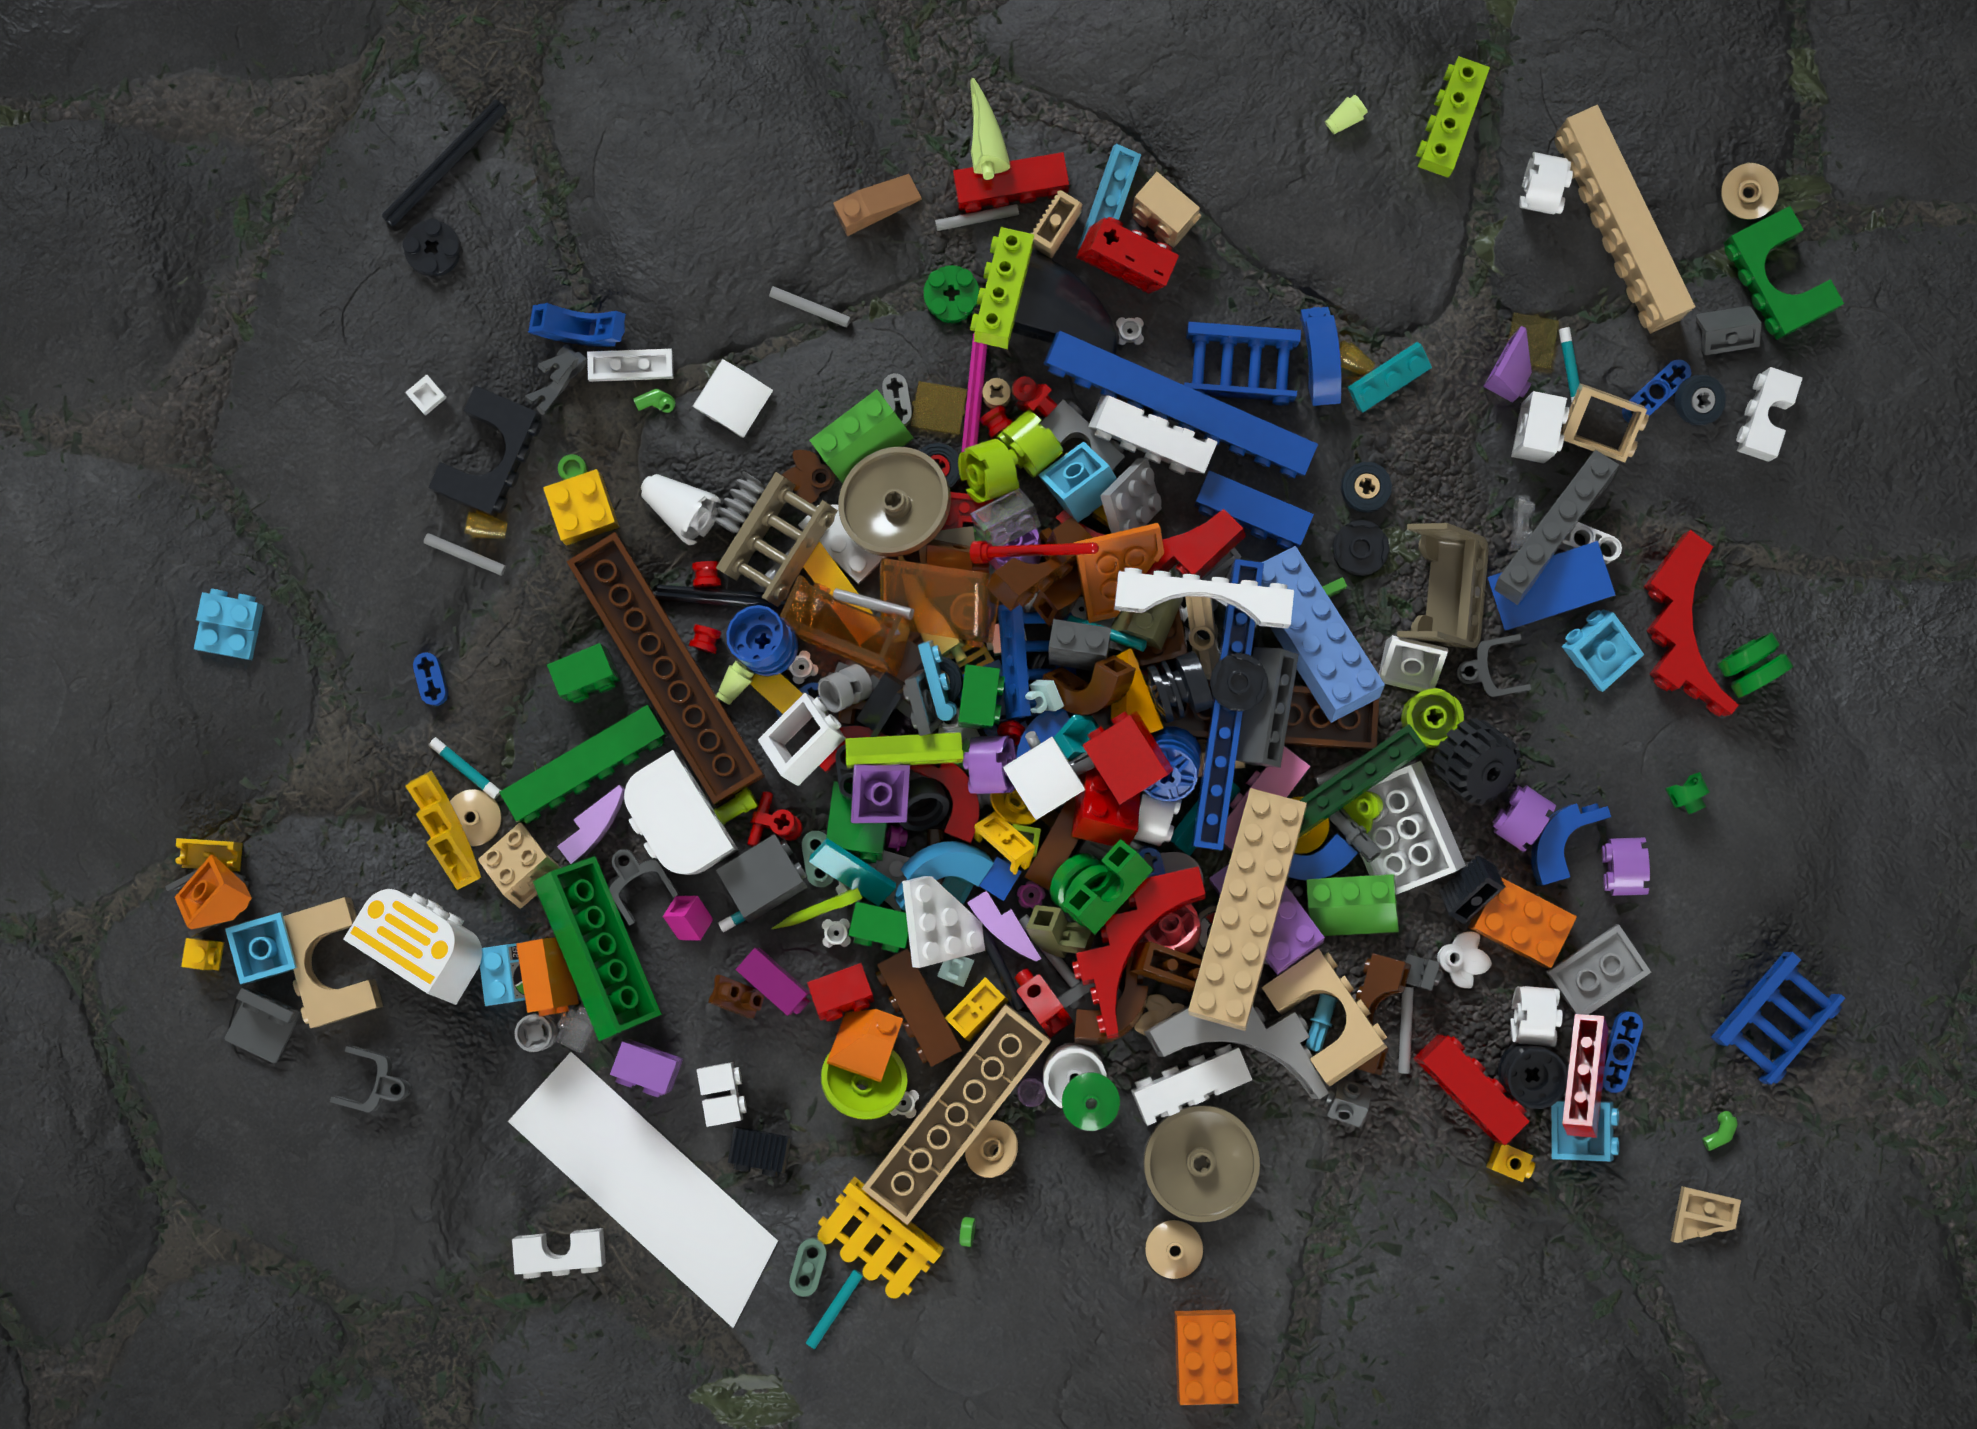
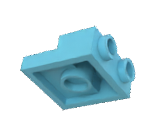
[194,589,264,660]
[1562,609,1644,692]
[1551,1101,1619,1162]

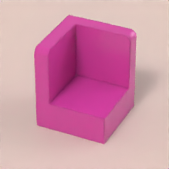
[663,896,713,940]

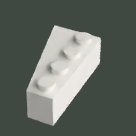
[1088,396,1217,475]
[1131,1044,1252,1126]

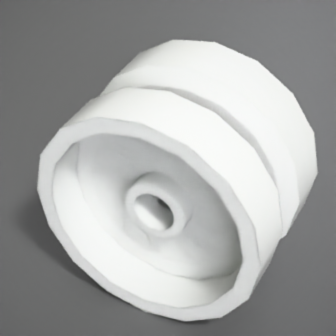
[1043,1043,1107,1108]

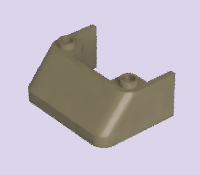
[1397,523,1489,648]

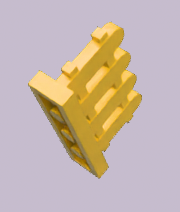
[817,1176,944,1298]

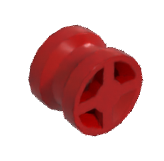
[980,405,1013,439]
[692,561,721,588]
[688,624,722,654]

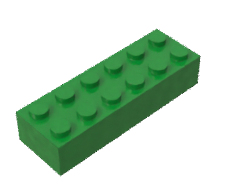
[533,856,662,1041]

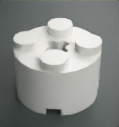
[1519,152,1573,215]
[1134,791,1182,846]
[1511,986,1562,1047]

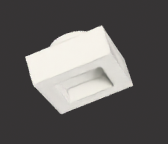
[405,375,447,416]

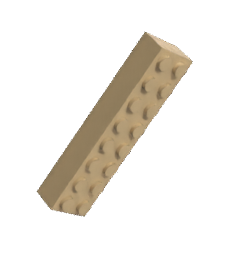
[1555,105,1695,334]
[1188,788,1307,1031]
[862,1003,1051,1225]

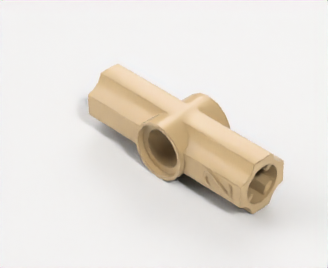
[1185,596,1219,679]

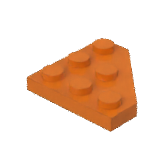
[1074,523,1164,623]

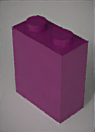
[735,947,810,1016]

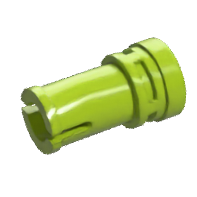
[714,787,759,825]

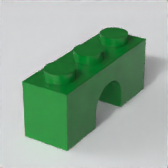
[1062,839,1153,934]

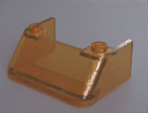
[780,575,910,677]

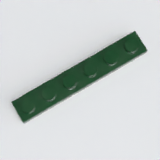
[1299,724,1427,838]

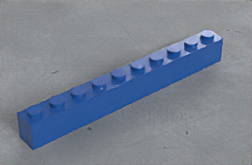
[1044,331,1318,479]
[1192,559,1264,851]

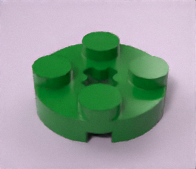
[924,265,979,323]

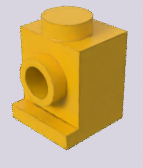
[181,938,225,971]
[1486,1143,1535,1182]

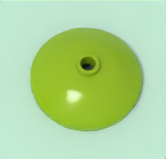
[821,1050,907,1119]

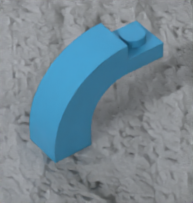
[894,841,994,911]

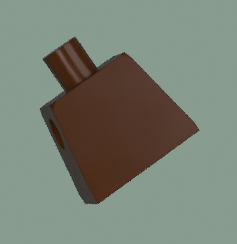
[925,539,989,598]

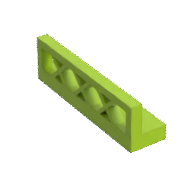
[845,732,963,768]

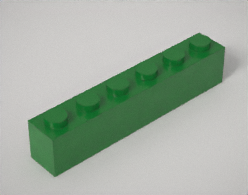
[499,705,668,824]

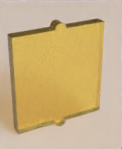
[1508,312,1559,369]
[911,381,967,435]

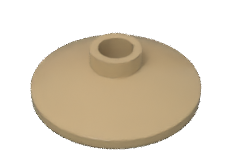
[1721,163,1779,220]
[450,790,502,846]
[965,1120,1018,1178]
[1145,1220,1203,1279]

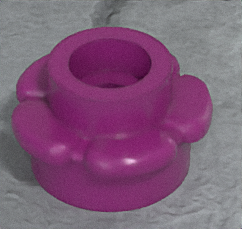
[886,824,908,852]
[1017,881,1045,909]

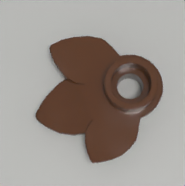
[782,450,835,504]

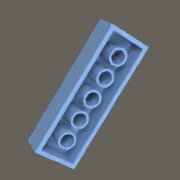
[1261,546,1385,723]

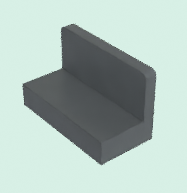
[1696,306,1762,356]

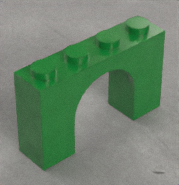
[1723,206,1844,340]

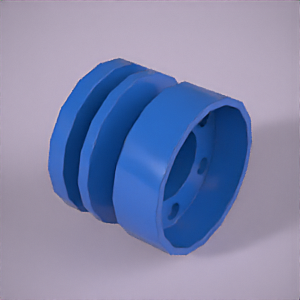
[726,605,798,677]
[1143,726,1202,801]

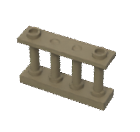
[716,472,838,607]

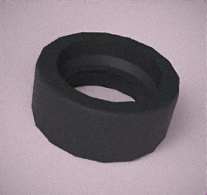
[899,777,949,831]

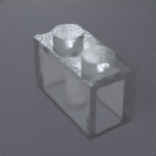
[970,488,1041,546]

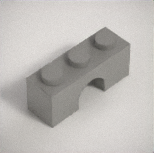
[1040,400,1125,472]

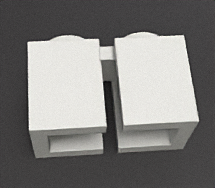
[697,1062,747,1127]

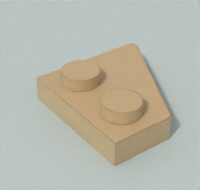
[1671,1186,1741,1243]

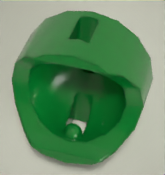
[1665,772,1710,814]

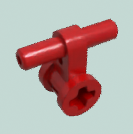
[747,791,803,847]

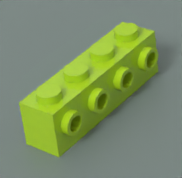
[1416,56,1490,178]
[970,227,1034,349]

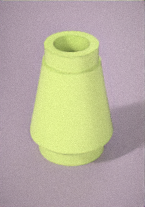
[1325,95,1368,135]
[716,661,754,705]

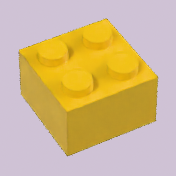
[543,469,619,546]

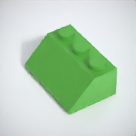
[809,389,914,484]
[1307,874,1399,936]

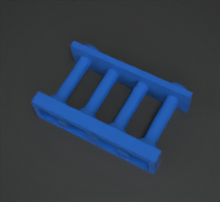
[1184,322,1301,406]
[998,604,1080,719]
[1710,952,1845,1085]

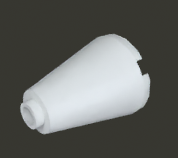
[641,474,721,545]

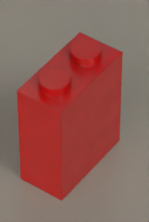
[1082,711,1174,804]

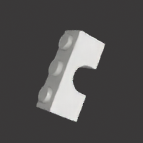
[1736,367,1802,462]
[512,1228,606,1279]

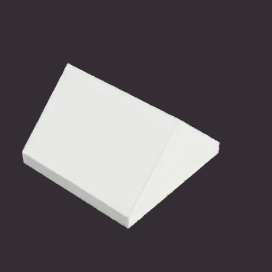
[1379,635,1448,692]

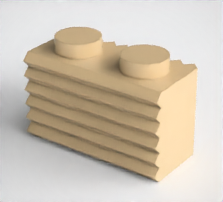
[1030,190,1083,258]

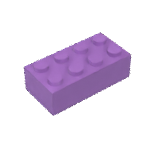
[1209,864,1325,976]

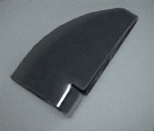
[1012,252,1119,355]

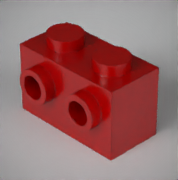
[807,963,874,1021]

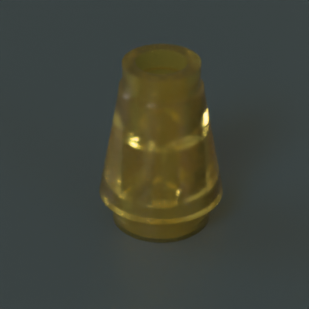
[1339,340,1375,376]
[465,510,508,539]

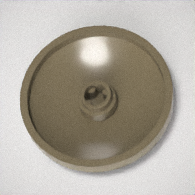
[838,447,951,557]
[1143,1104,1260,1222]

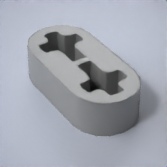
[882,373,912,426]

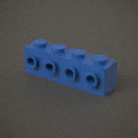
[1194,471,1314,550]

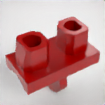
[1012,376,1057,417]

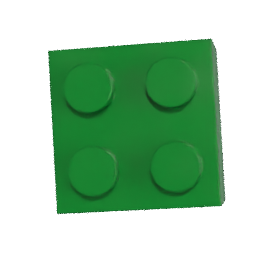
[547,643,621,704]
[958,664,1005,731]
[848,902,909,953]

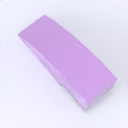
[557,785,625,864]
[967,891,1041,961]

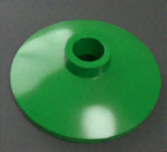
[1062,1072,1120,1131]

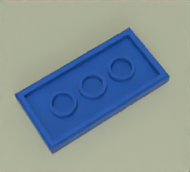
[1488,541,1616,631]

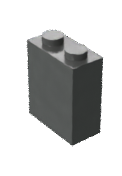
[1049,619,1111,671]
[716,834,808,923]

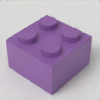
[610,1039,683,1097]

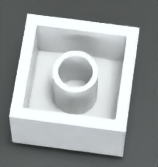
[1511,391,1569,463]

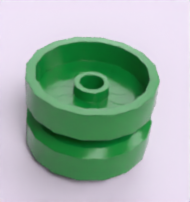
[1717,632,1793,698]
[1050,853,1117,927]

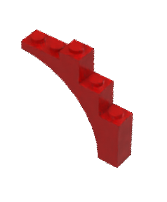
[1056,509,1246,579]
[1644,530,1738,716]
[1072,866,1205,1039]

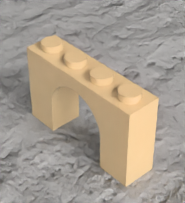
[283,897,383,1028]
[1261,948,1387,1086]

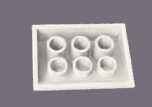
[1360,761,1466,895]

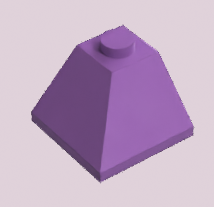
[1483,326,1532,403]
[851,764,910,823]

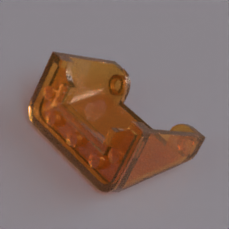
[880,558,999,648]

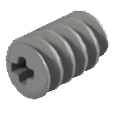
[711,471,766,533]

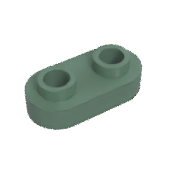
[802,831,834,887]
[789,1238,827,1297]

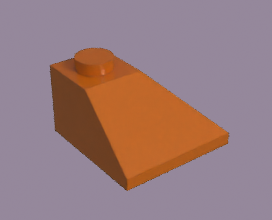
[175,854,252,929]
[827,1009,903,1082]

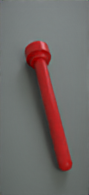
[970,541,1099,564]

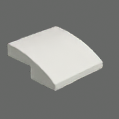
[692,359,773,438]
[1003,737,1085,820]

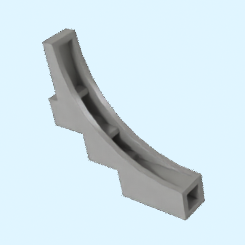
[1144,1004,1329,1099]

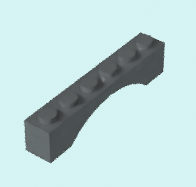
[1494,449,1619,605]

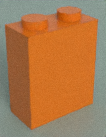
[516,937,579,1017]

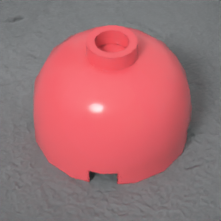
[1145,904,1202,954]

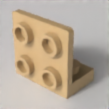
[478,823,561,909]

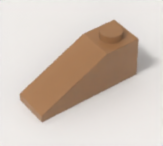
[833,174,922,236]

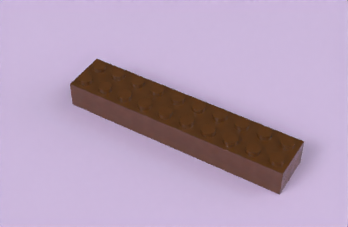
[566,532,765,806]
[1090,676,1379,751]

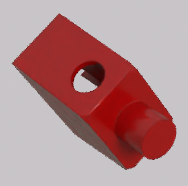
[1015,968,1073,1038]

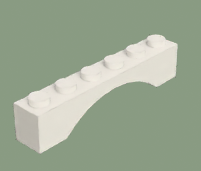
[1114,568,1294,629]

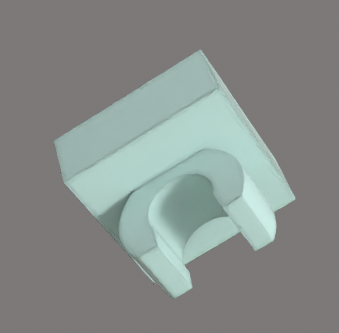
[1025,680,1064,713]
[937,956,974,987]

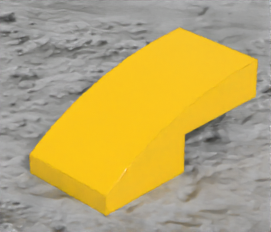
[750,673,803,714]

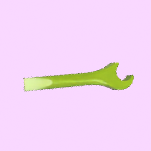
[771,888,862,929]

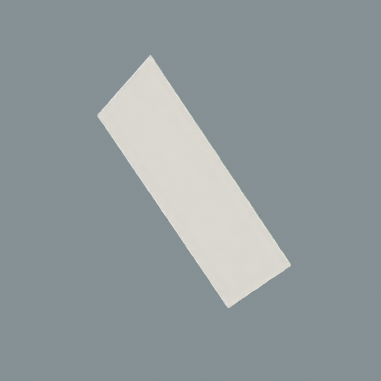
[508,1052,778,1328]

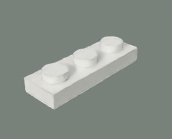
[587,349,674,382]

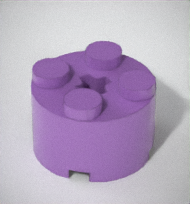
[963,736,1017,794]
[1492,785,1556,852]
[1602,837,1650,896]

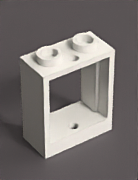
[758,693,845,786]

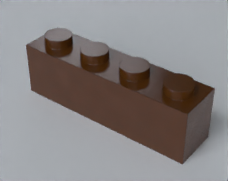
[1130,942,1202,993]
[875,948,962,1067]

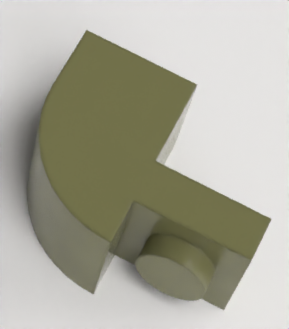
[1026,905,1096,958]

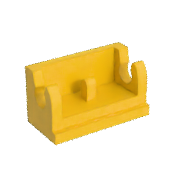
[974,811,1035,875]
[175,838,243,871]
[945,977,1009,1042]

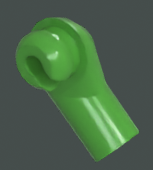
[633,389,676,413]
[1702,1111,1738,1151]

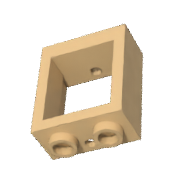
[1560,383,1649,462]

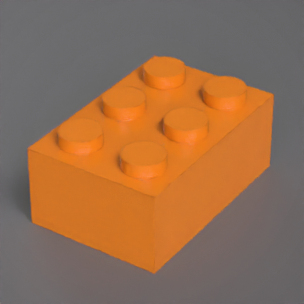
[1468,877,1577,968]
[1174,1309,1238,1405]

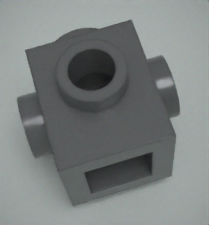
[1324,1078,1372,1127]

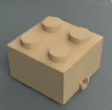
[1132,172,1202,248]

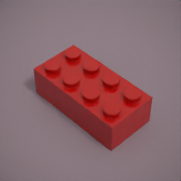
[1413,1034,1530,1146]

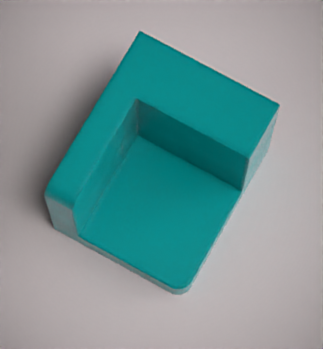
[1054,715,1099,760]

